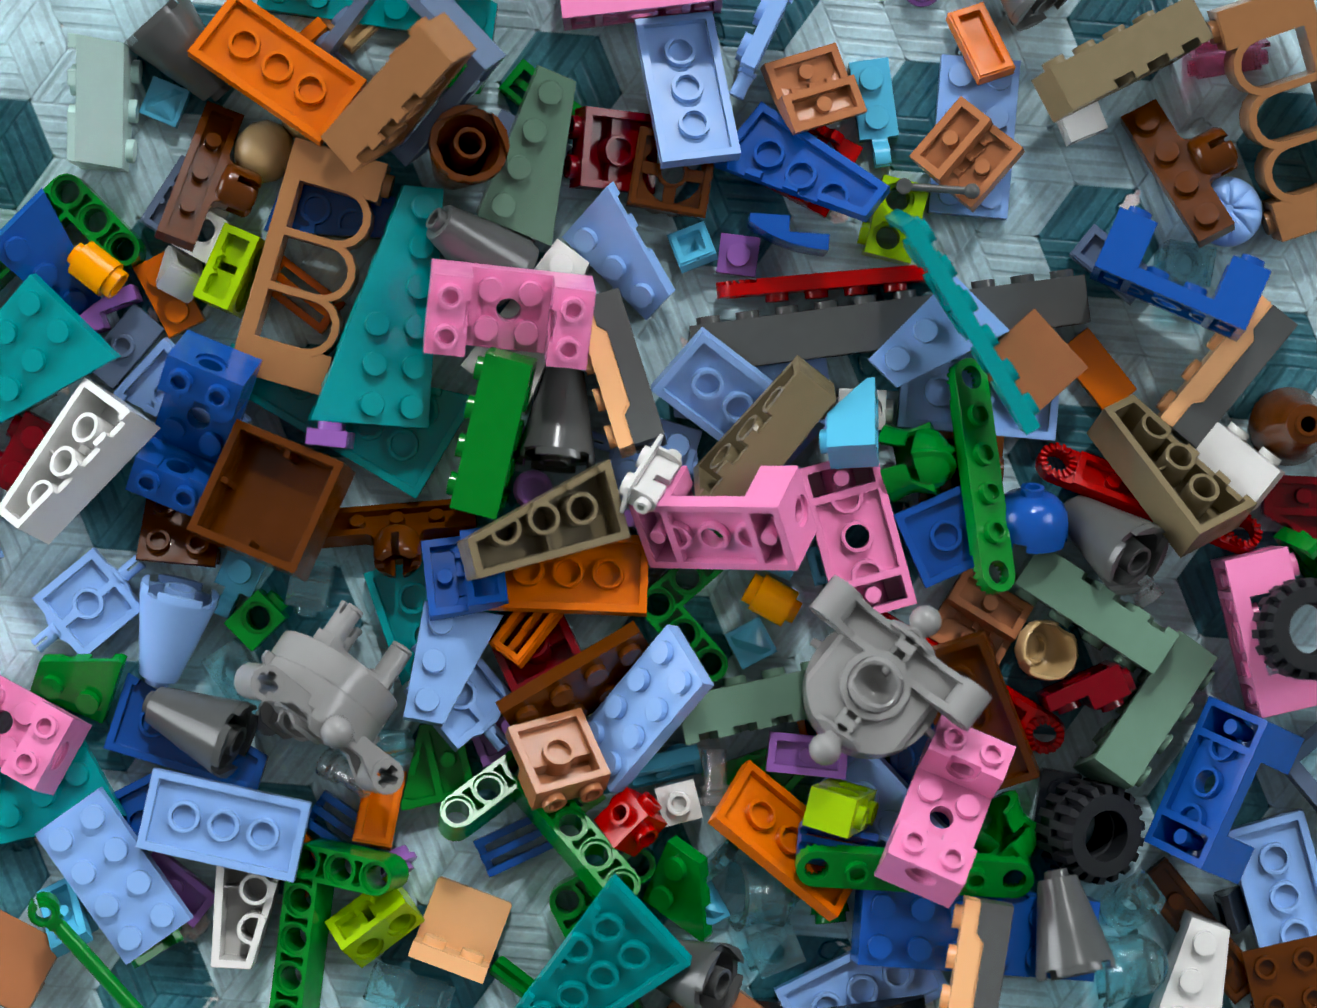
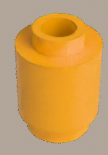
[67,241,129,299]
[741,573,802,627]

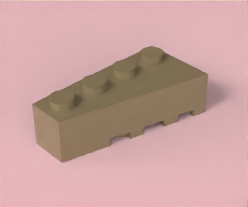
[1031,0,1214,123]
[693,355,837,496]
[1087,394,1257,558]
[457,459,631,581]

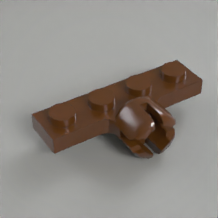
[1121,99,1238,248]
[154,101,262,252]
[322,499,477,578]

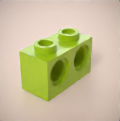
[857,174,929,266]
[192,223,265,319]
[802,778,879,839]
[325,875,425,968]

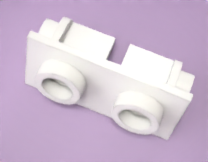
[618,434,682,514]

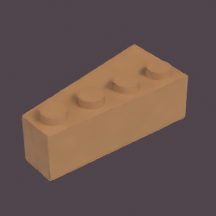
[321,12,477,173]

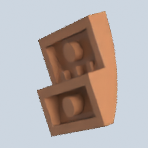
[760,42,867,135]
[909,96,1025,212]
[988,308,1088,410]
[928,569,1034,666]
[0,910,57,1008]

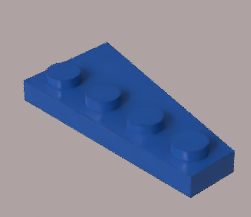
[714,101,890,223]

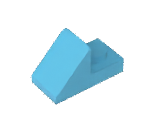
[37,878,99,958]

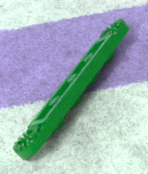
[947,358,1015,595]
[794,843,1034,898]

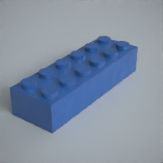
[850,889,1100,982]

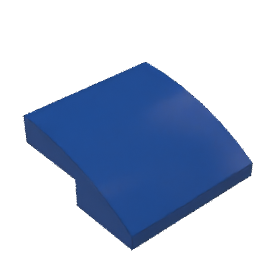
[747,213,830,257]
[421,528,509,621]

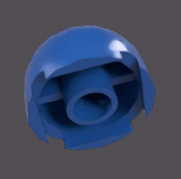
[1004,482,1069,554]

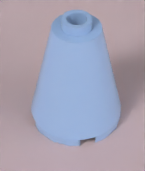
[139,574,220,688]

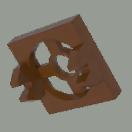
[626,126,714,220]

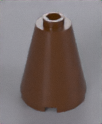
[428,104,510,190]
[1248,387,1317,466]

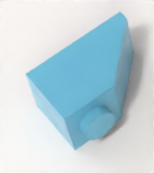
[819,377,879,469]

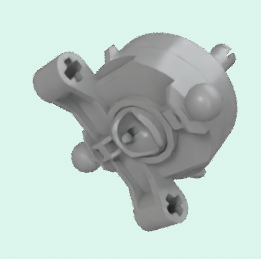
[802,575,992,765]
[234,600,412,795]

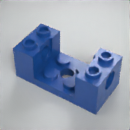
[1090,206,1272,341]
[125,330,262,517]
[1144,696,1305,884]

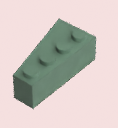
[476,65,576,246]
[1014,552,1181,674]
[1072,630,1218,790]
[682,661,809,745]

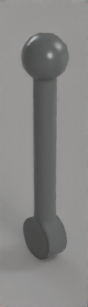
[896,178,980,199]

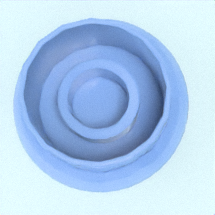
[1211,176,1263,247]

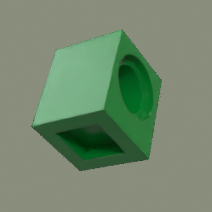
[224,589,290,652]

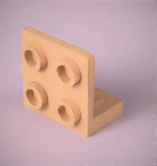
[408,876,512,984]

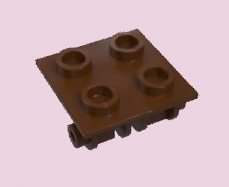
[136,498,221,568]
[1241,935,1317,1008]

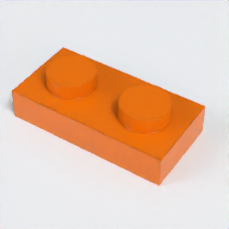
[133,251,206,339]

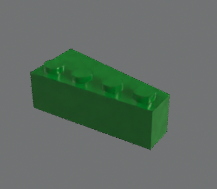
[446,347,538,520]

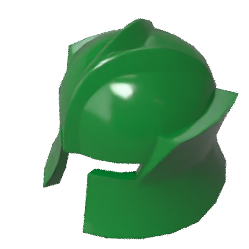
[878,422,957,502]
[973,790,1038,865]

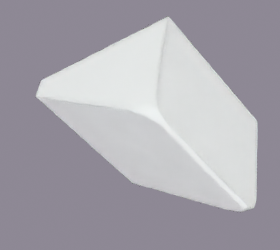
[156,245,203,303]

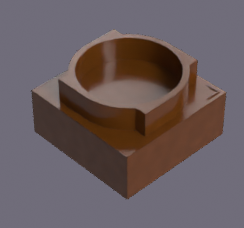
[187,419,355,582]

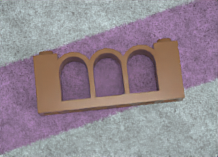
[1206,0,1317,242]
[234,137,395,395]

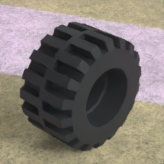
[1251,578,1317,680]
[1035,777,1145,885]

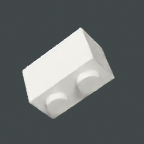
[1196,421,1285,510]

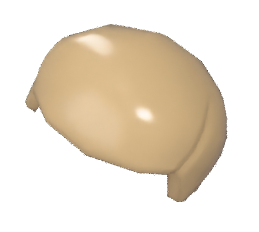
[234,120,294,183]
[1014,619,1079,681]

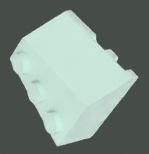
[67,33,143,172]

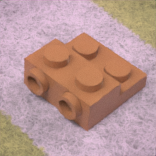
[505,708,611,813]

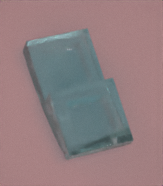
[363,960,456,1008]

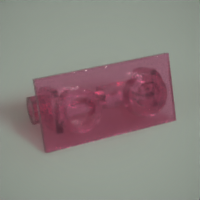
[1187,38,1271,79]

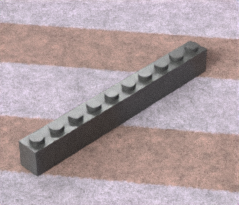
[689,269,1091,367]

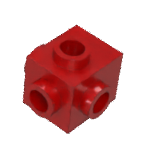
[594,787,668,857]

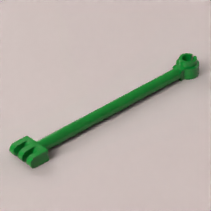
[27,892,144,1008]

